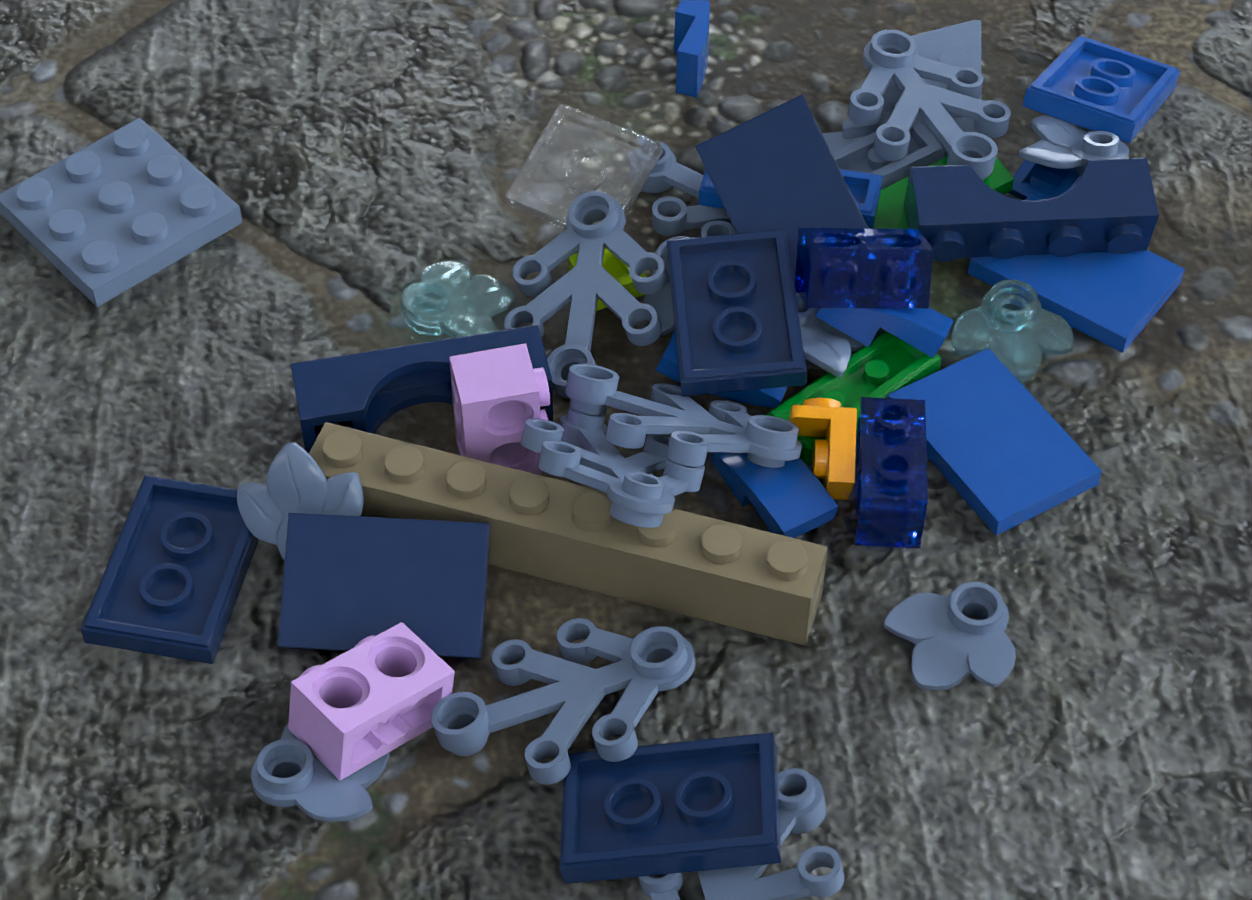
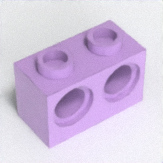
[449,343,550,475]
[288,622,455,781]

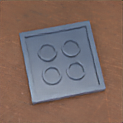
[0,118,242,307]

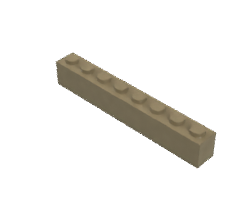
[309,422,828,646]

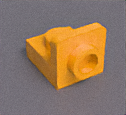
[788,398,857,500]

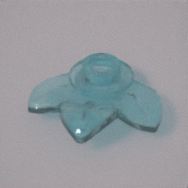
[400,260,516,338]
[951,279,1074,383]

